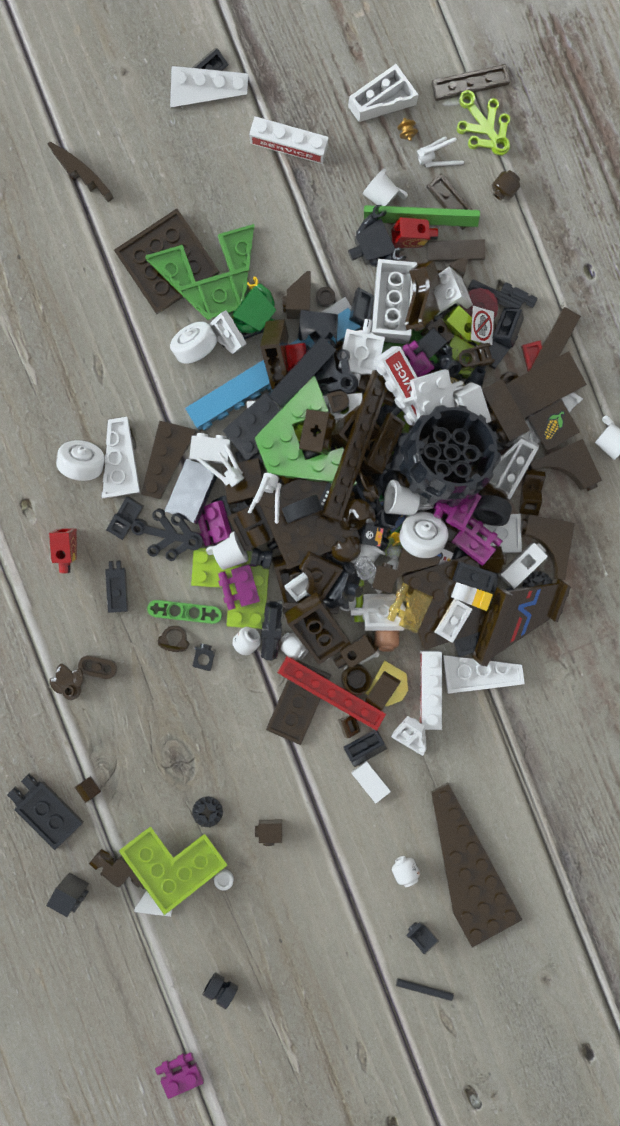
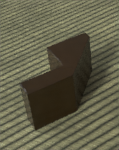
[519,470,546,516]

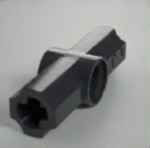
[261,601,282,661]

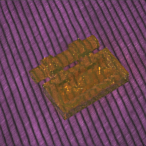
[387,583,433,634]

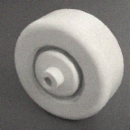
[170,322,217,364]
[56,440,105,481]
[399,512,448,558]

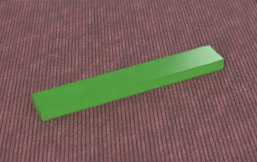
[364,205,480,227]

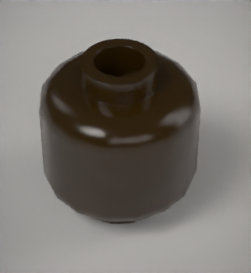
[492,170,520,201]

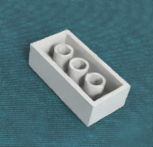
[371,259,417,344]

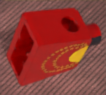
[391,217,438,248]
[49,528,77,573]

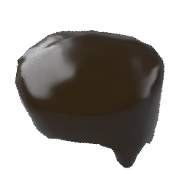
[341,663,373,695]

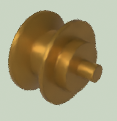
[397,118,418,141]

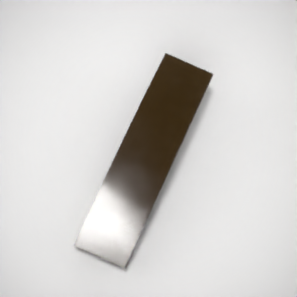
[47,142,114,202]

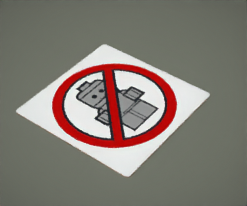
[471,306,494,345]

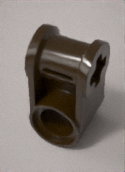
[456,343,495,371]

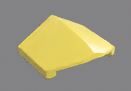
[365,660,408,706]

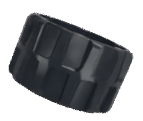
[400,405,501,507]

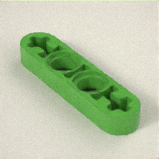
[147,600,222,624]

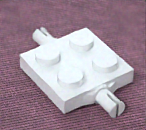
[338,319,385,386]
[401,369,464,419]
[351,594,412,631]

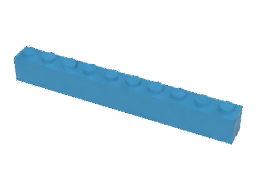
[185,308,361,431]

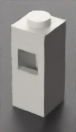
[498,543,548,589]

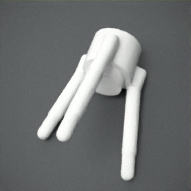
[417,137,464,168]
[197,444,244,487]
[248,473,282,524]

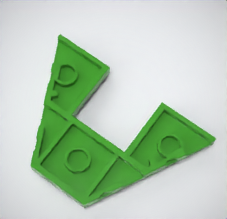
[145,224,255,320]
[255,376,357,486]

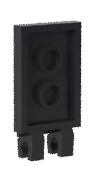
[7,773,84,850]

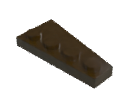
[141,420,197,499]

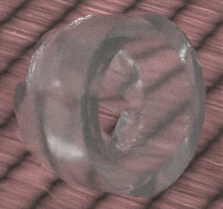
[387,544,402,560]

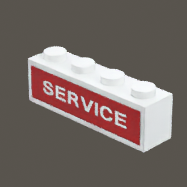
[249,116,328,164]
[374,346,418,426]
[420,650,442,730]

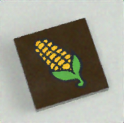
[527,399,580,452]

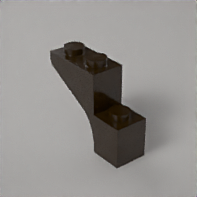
[405,260,441,331]
[371,547,441,593]

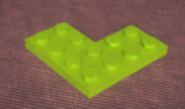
[191,548,269,629]
[119,826,227,915]

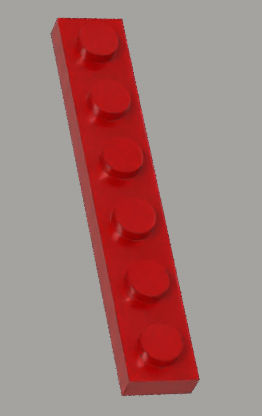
[277,656,386,731]

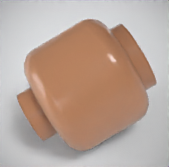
[374,631,400,652]

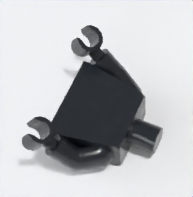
[348,205,406,267]
[306,551,363,609]

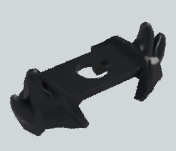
[373,468,400,534]

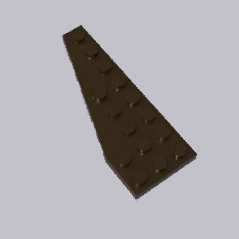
[431,783,523,948]

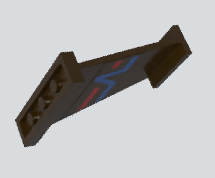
[472,579,571,667]

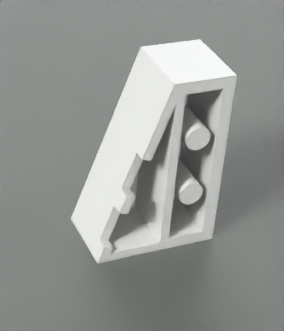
[348,64,418,122]
[488,437,539,499]

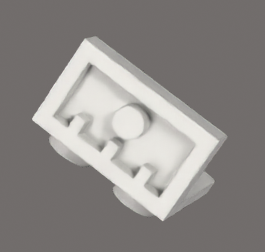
[434,266,473,318]

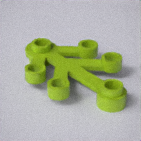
[457,90,510,156]

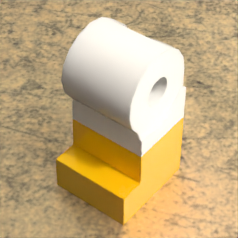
[451,582,493,611]

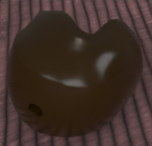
[341,498,376,531]

